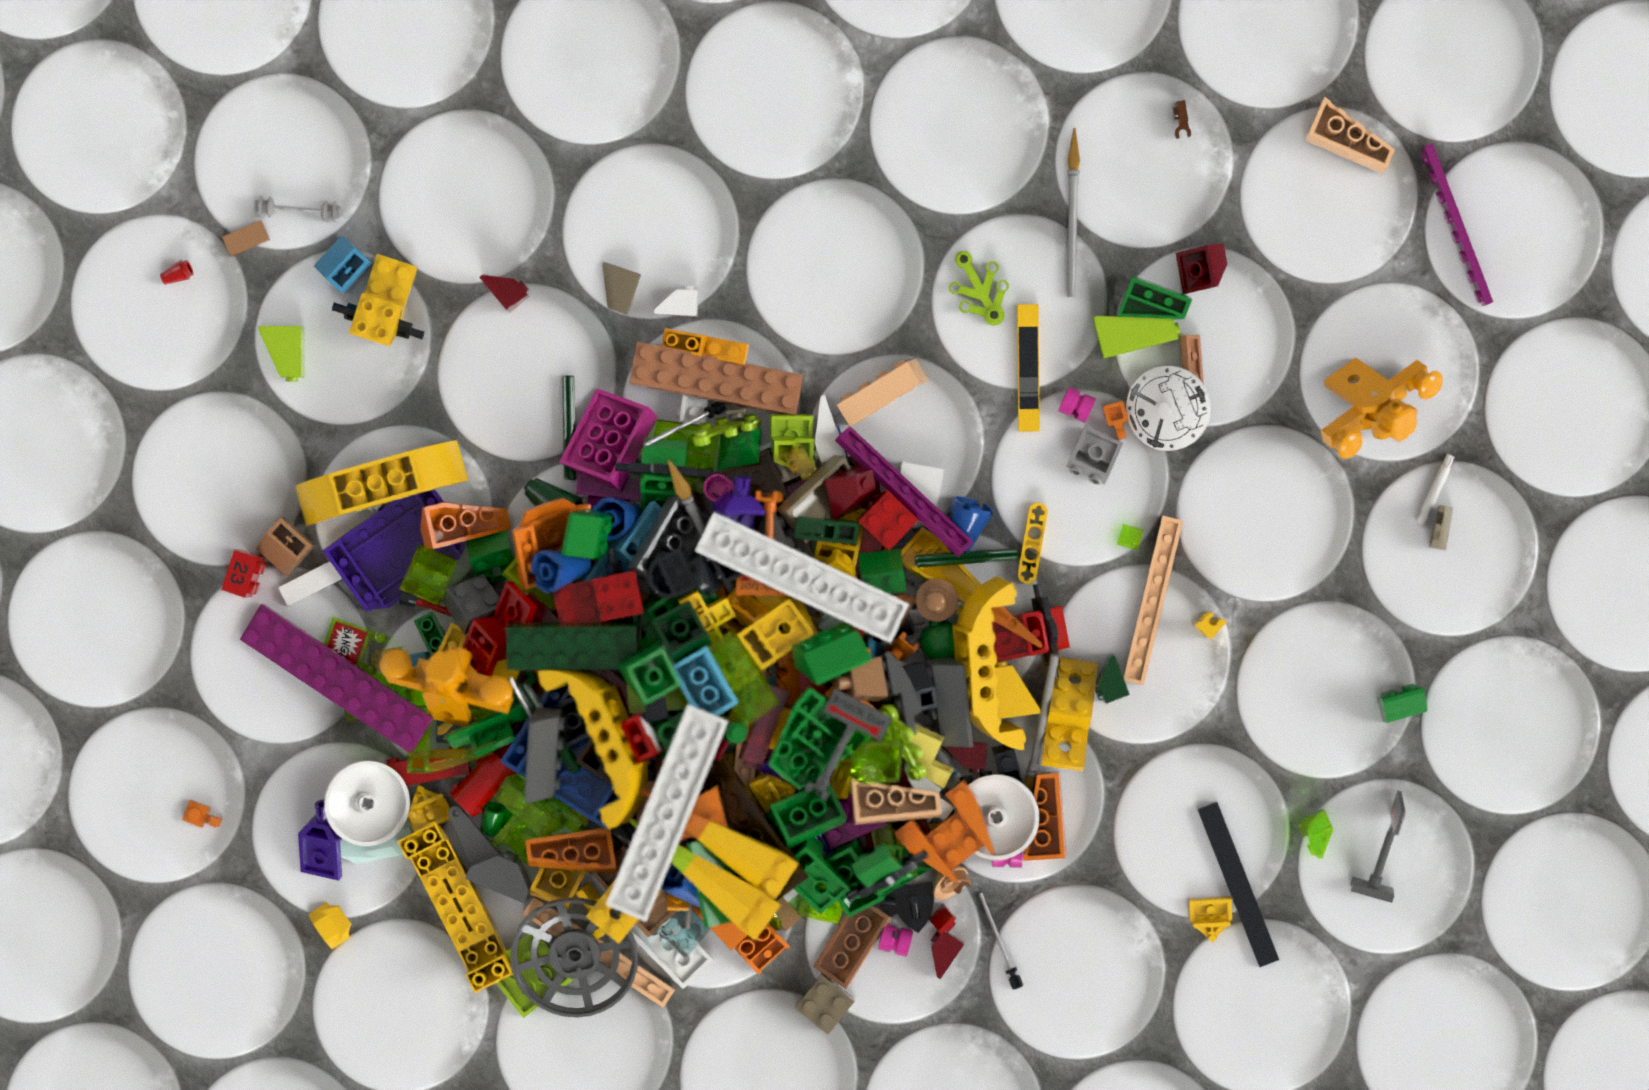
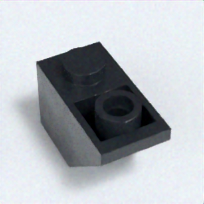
[902,661,938,711]
[992,745,1024,784]

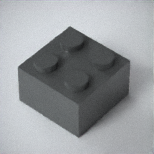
[444,574,500,635]

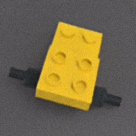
[332,254,425,347]

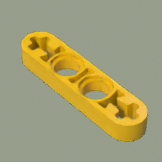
[1018,503,1048,584]

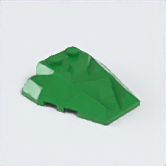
[768,686,871,790]

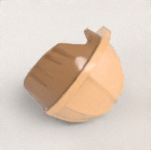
[933,865,971,900]

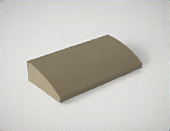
[777,455,851,543]

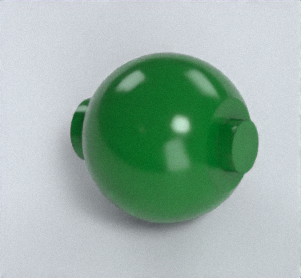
[920,620,955,659]

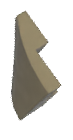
[602,262,641,315]
[1429,505,1453,550]

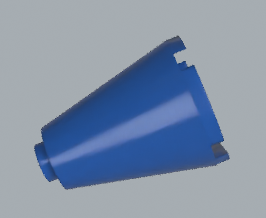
[948,496,994,553]
[592,497,642,540]
[531,550,591,593]
[660,863,700,908]

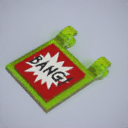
[324,617,387,675]

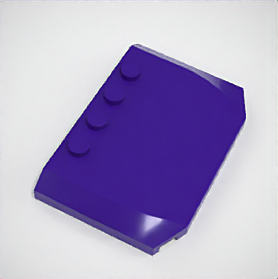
[323,489,469,611]

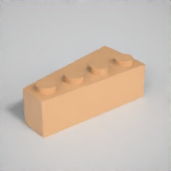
[1304,97,1395,174]
[837,358,929,426]
[850,779,942,825]

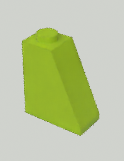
[258,326,304,382]

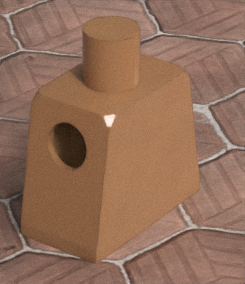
[835,657,888,701]

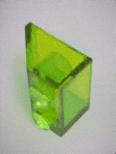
[849,740,904,784]

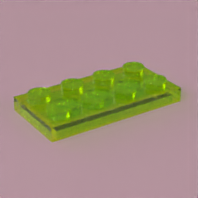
[709,631,780,727]

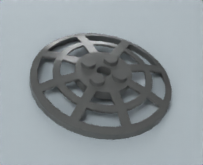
[510,897,638,1017]

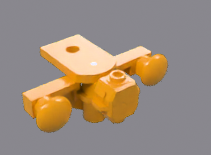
[1321,357,1443,459]
[380,647,513,727]

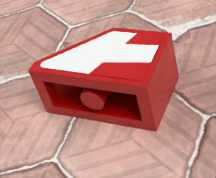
[620,714,665,762]

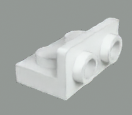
[676,394,709,425]

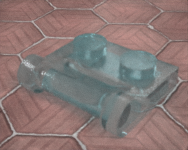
[658,910,710,958]

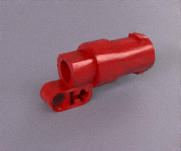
[450,720,523,817]

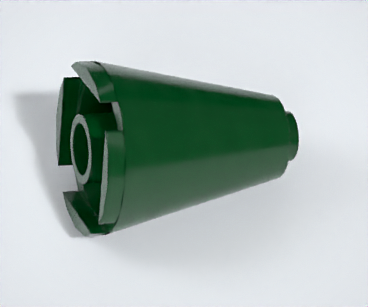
[524,478,584,507]

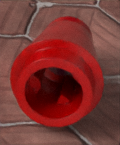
[160,260,194,285]

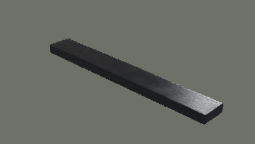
[1197,802,1279,967]

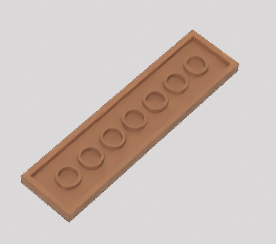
[629,342,803,415]

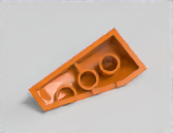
[420,503,511,549]

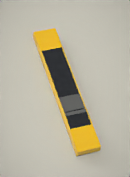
[1017,304,1040,432]

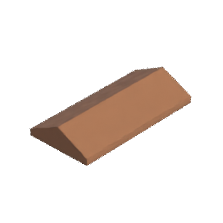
[813,906,891,989]

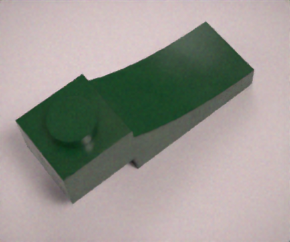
[794,516,860,545]

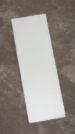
[278,561,342,606]

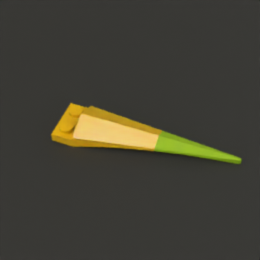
[629,819,781,940]

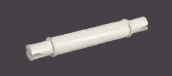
[1416,454,1455,527]

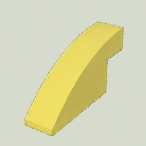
[890,724,954,788]

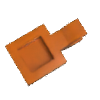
[1102,401,1129,440]
[182,800,222,828]

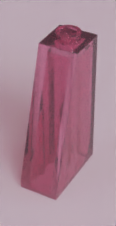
[738,685,789,768]

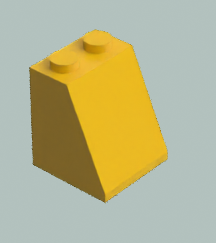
[995,661,1040,719]

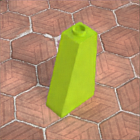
[1092,316,1181,359]

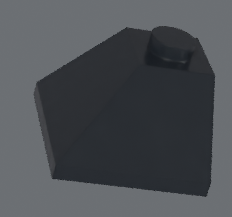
[550,695,590,748]

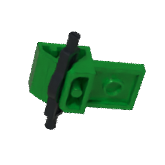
[615,438,712,513]
[846,844,933,901]

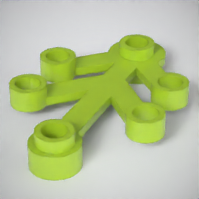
[949,251,1009,326]
[693,413,762,446]
[879,705,927,781]

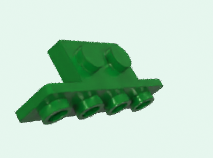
[445,702,529,757]

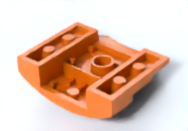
[512,498,595,590]

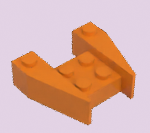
[895,780,995,882]

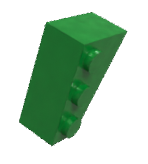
[1117,275,1192,319]

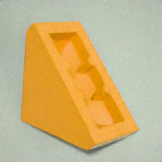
[726,588,770,625]

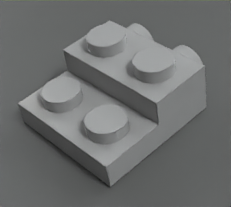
[1066,425,1123,485]

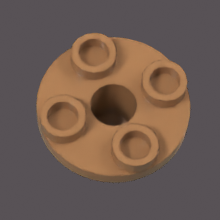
[916,579,959,622]

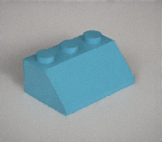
[673,646,739,716]

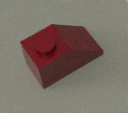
[945,742,987,773]
[930,930,964,979]

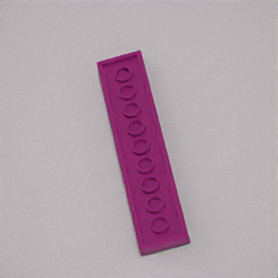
[240,604,434,753]

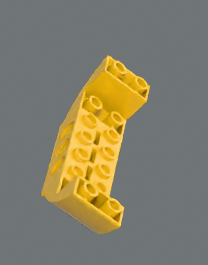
[295,440,469,527]
[952,576,1026,750]
[537,670,650,829]
[397,822,513,993]

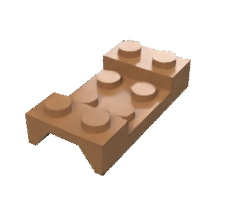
[592,844,678,937]

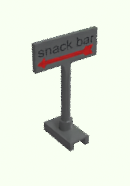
[805,689,892,801]
[1350,790,1406,903]

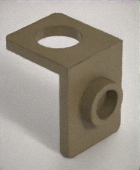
[725,403,747,419]

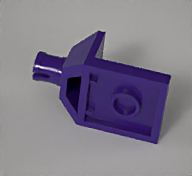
[712,476,765,531]
[298,799,342,881]

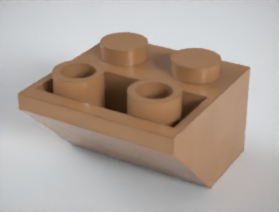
[256,517,316,577]

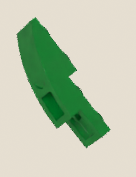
[414,611,461,692]

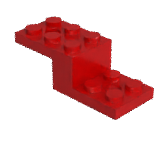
[462,581,537,677]

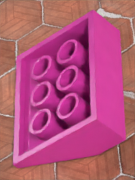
[559,388,658,491]

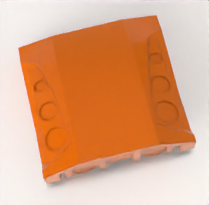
[734,923,790,975]

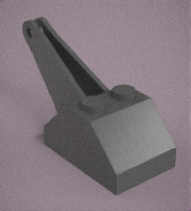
[448,805,532,903]

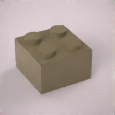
[795,973,855,1034]

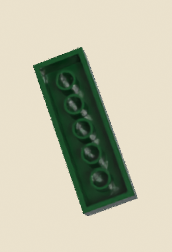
[506,622,637,670]

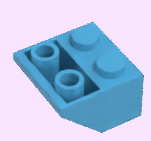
[314,235,374,294]

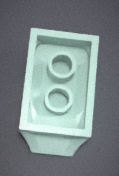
[340,819,414,864]

